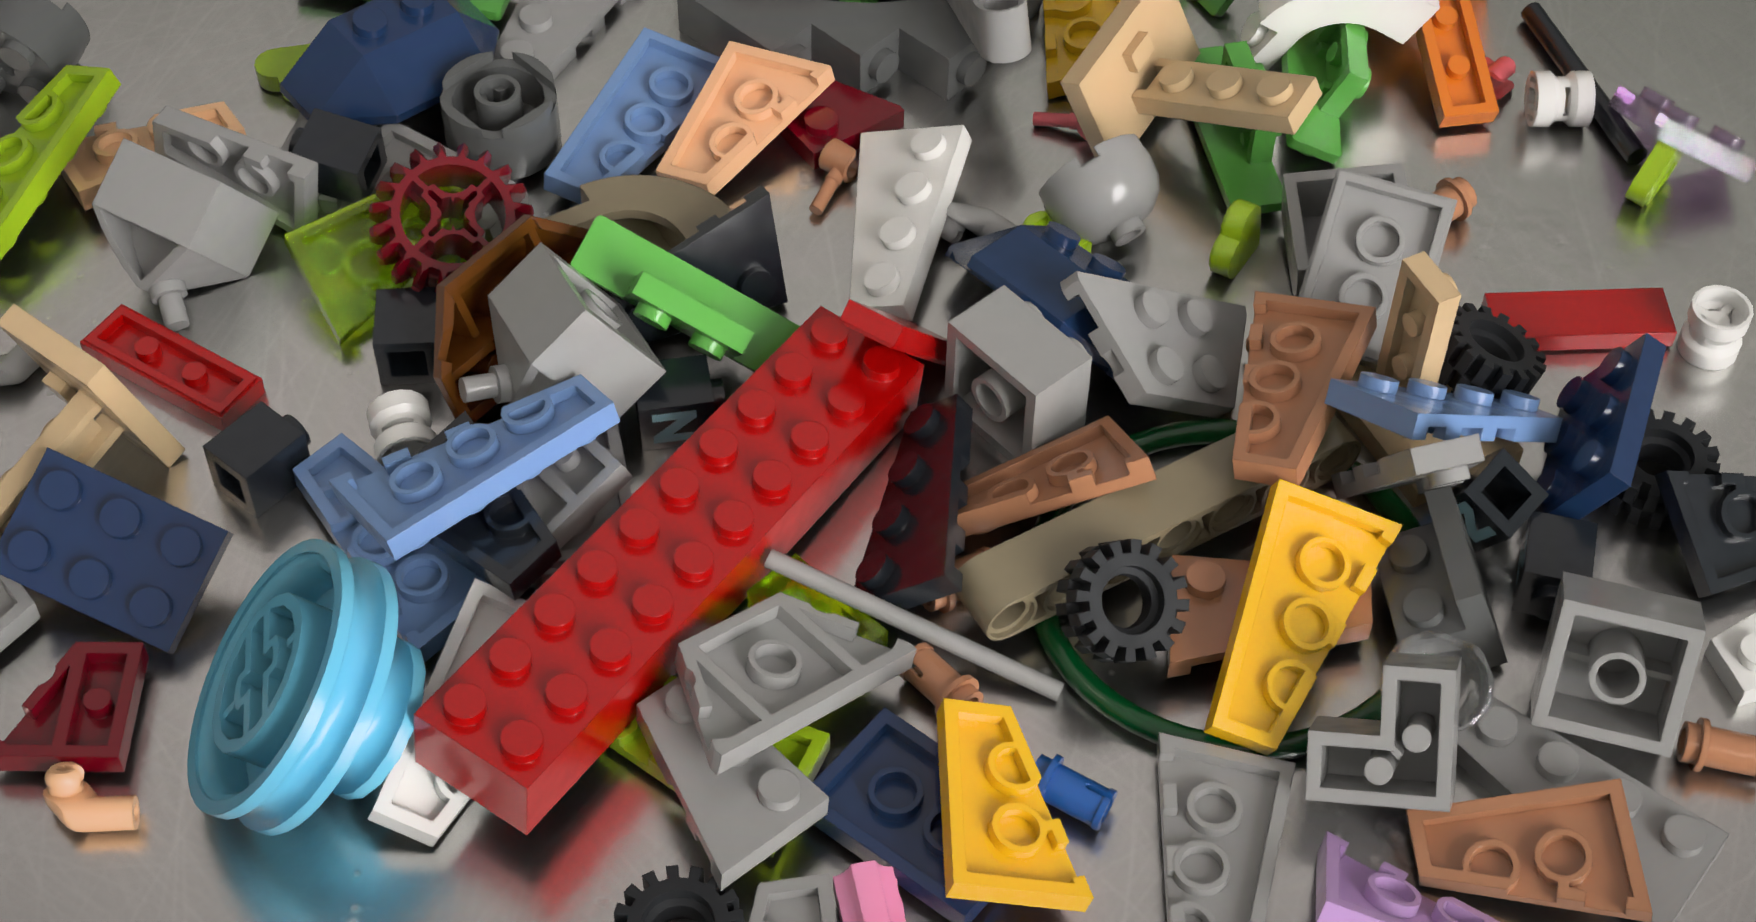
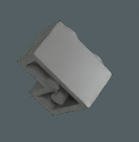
[1305,652,1462,812]

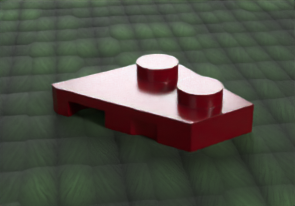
[779,81,904,170]
[0,642,149,772]

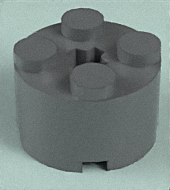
[0,0,90,103]
[440,51,562,182]

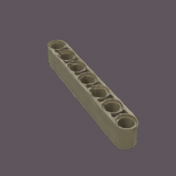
[955,415,1361,641]

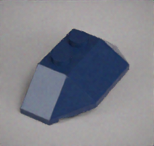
[280,0,499,125]
[945,221,1130,381]

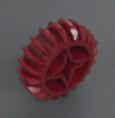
[369,142,534,292]

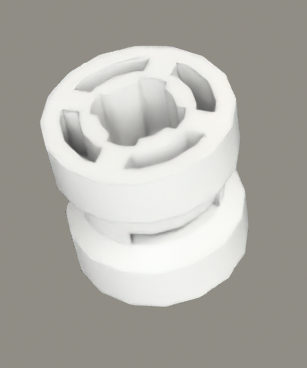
[1524,71,1596,127]
[1677,285,1754,371]
[366,389,436,467]

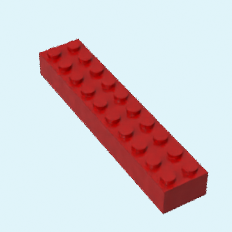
[414,306,924,835]

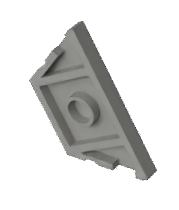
[1060,271,1247,418]
[674,592,917,775]

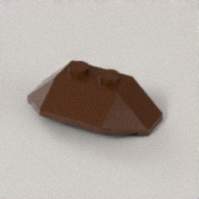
[433,214,600,423]

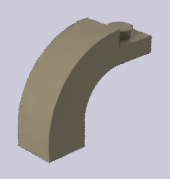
[544,175,732,251]

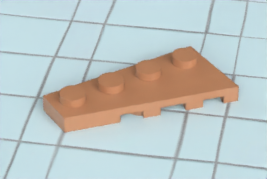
[1232,291,1377,486]

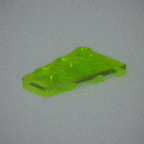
[284,186,464,346]

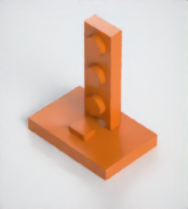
[1415,0,1499,128]

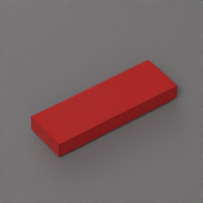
[1482,287,1677,351]
[840,299,947,366]
[80,304,266,431]

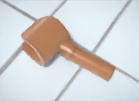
[809,138,858,215]

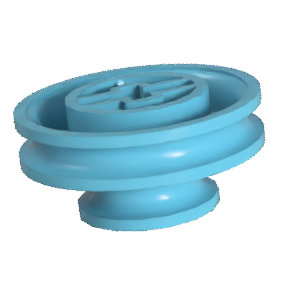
[187,539,426,836]

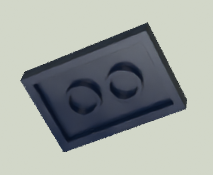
[1527,333,1667,525]
[0,447,233,654]
[813,707,989,922]

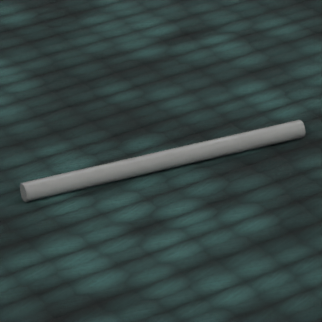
[764,549,1065,702]

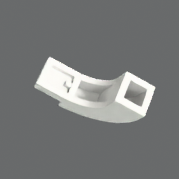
[1241,0,1440,71]

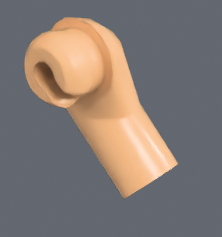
[43,762,140,832]

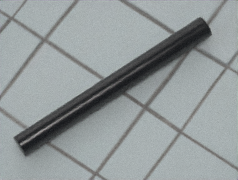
[1521,2,1648,166]

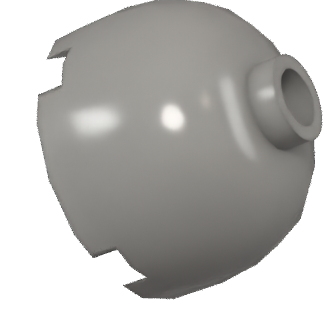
[1039,134,1160,246]

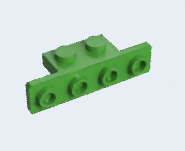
[1281,23,1372,164]
[1193,41,1283,213]
[570,215,800,372]

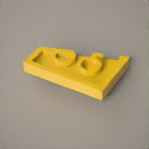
[936,698,1094,912]

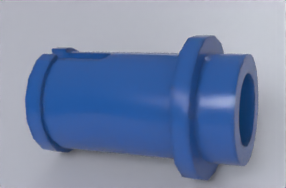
[1035,754,1118,831]

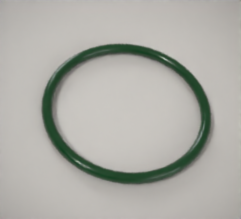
[1033,419,1435,760]

